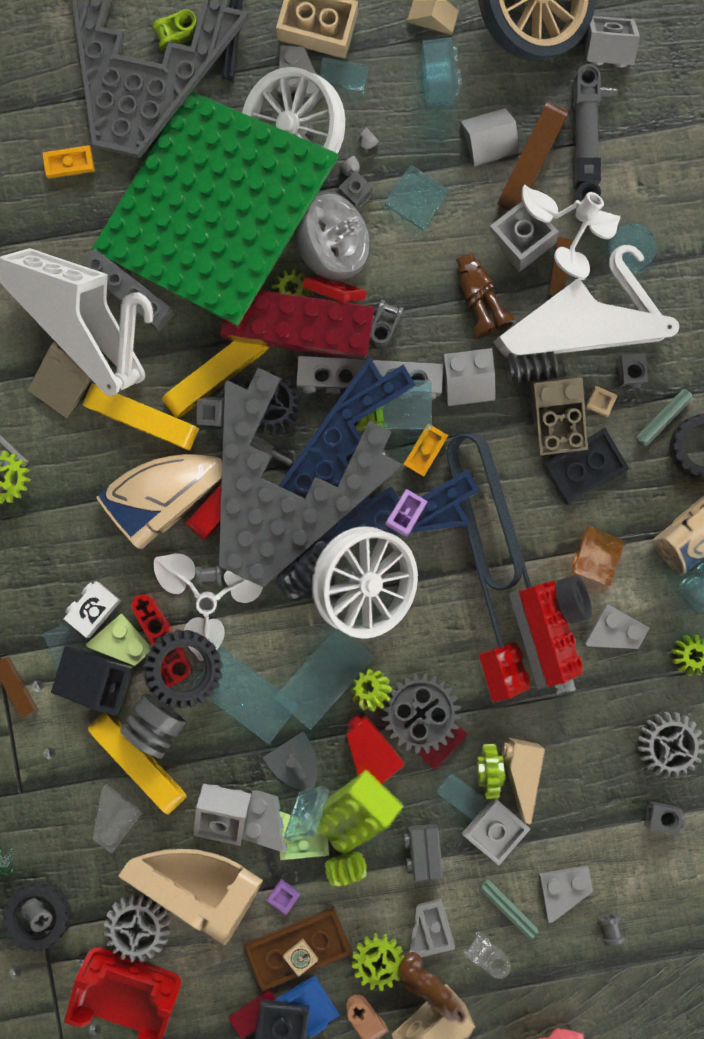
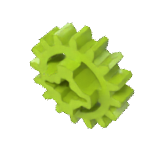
[0,451,31,504]
[477,744,505,799]
[352,933,404,991]

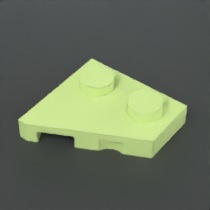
[86,613,151,666]
[279,811,329,860]

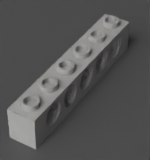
[297,356,443,400]

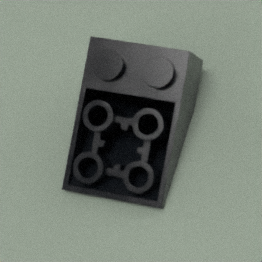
[51,646,135,716]

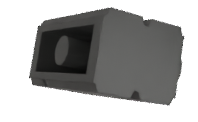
[404,824,443,881]

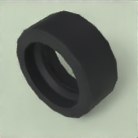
[556,575,592,624]

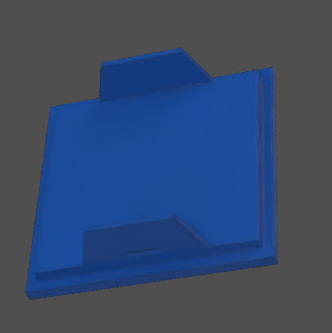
[274,975,340,1037]

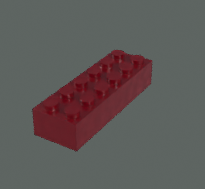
[221,290,374,360]

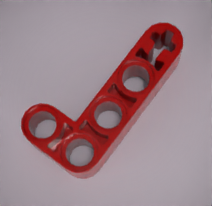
[132,595,193,690]

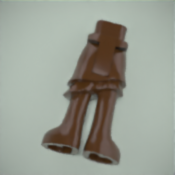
[456,253,516,339]
[398,952,466,1024]

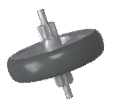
[293,192,370,281]

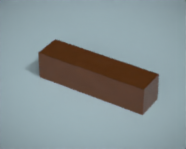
[547,237,572,298]
[0,657,38,718]

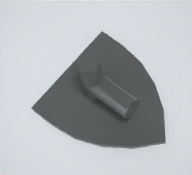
[263,731,318,792]

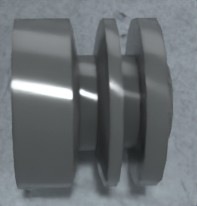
[120,694,186,758]

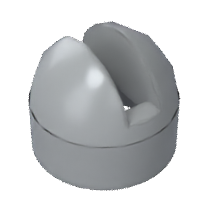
[358,127,379,149]
[339,156,360,177]

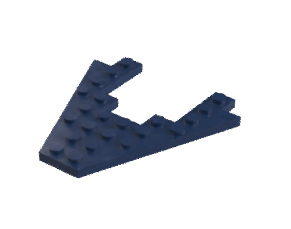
[279,358,480,544]

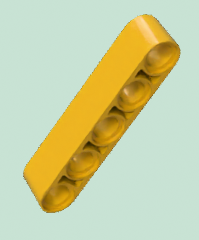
[162,341,269,419]
[82,383,199,451]
[88,712,187,815]

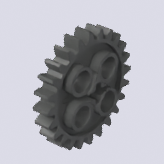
[382,674,462,754]

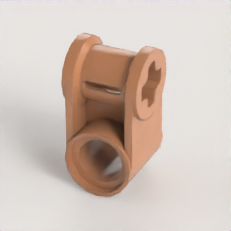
[346,994,389,1039]

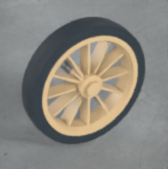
[478,0,596,60]

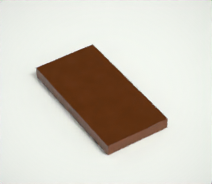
[243,906,353,992]

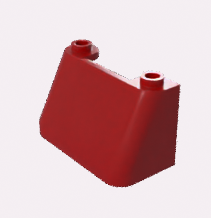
[63,947,181,1039]

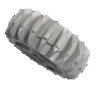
[637,712,704,779]
[104,893,171,962]

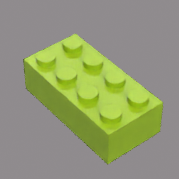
[309,771,403,855]

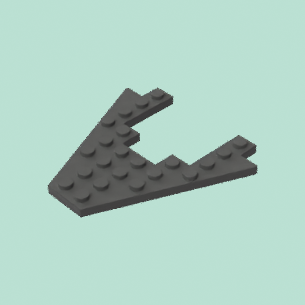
[72,0,248,158]
[219,368,402,587]

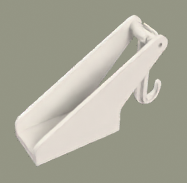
[493,245,679,358]
[0,248,153,396]

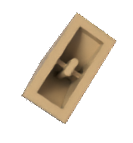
[407,0,459,35]

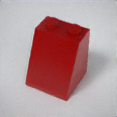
[347,714,405,785]

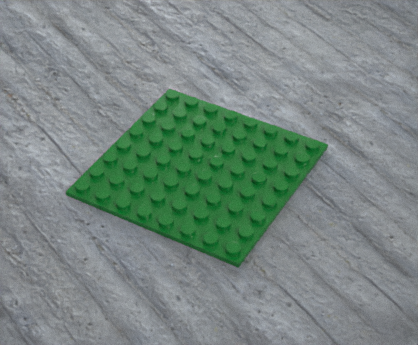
[91,92,339,326]

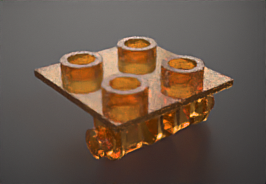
[571,526,625,586]

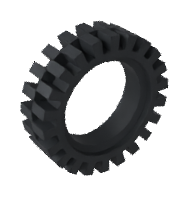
[143,630,223,709]

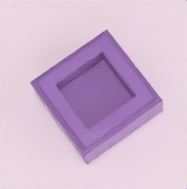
[266,879,301,915]

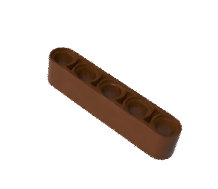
[497,101,569,210]

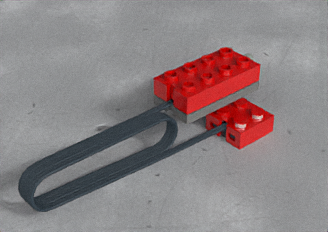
[446,433,583,702]

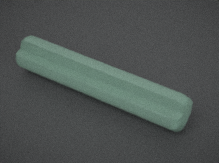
[636,389,693,447]
[480,879,539,940]

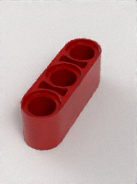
[186,484,222,541]

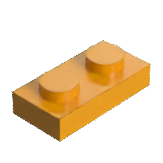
[42,145,95,179]
[403,424,449,477]

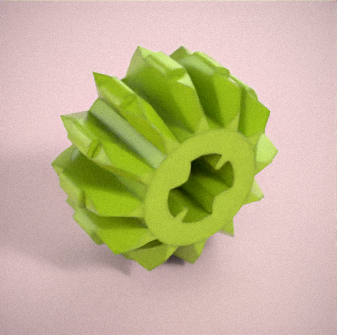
[271,269,312,297]
[671,635,704,676]
[350,669,393,712]
[325,852,367,887]

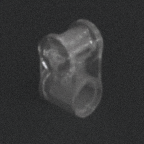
[462,931,510,979]

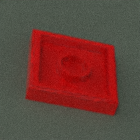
[302,276,367,303]

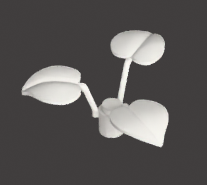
[522,185,620,280]
[154,553,263,661]

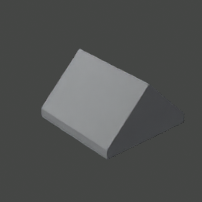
[460,108,519,167]

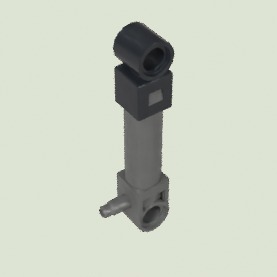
[573,64,618,203]

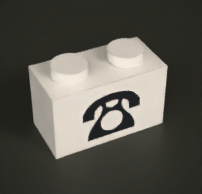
[64,581,121,638]

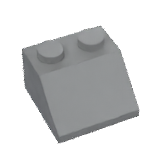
[585,16,640,67]
[490,201,558,272]
[442,348,495,406]
[193,784,251,846]

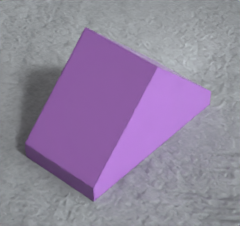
[385,489,428,537]

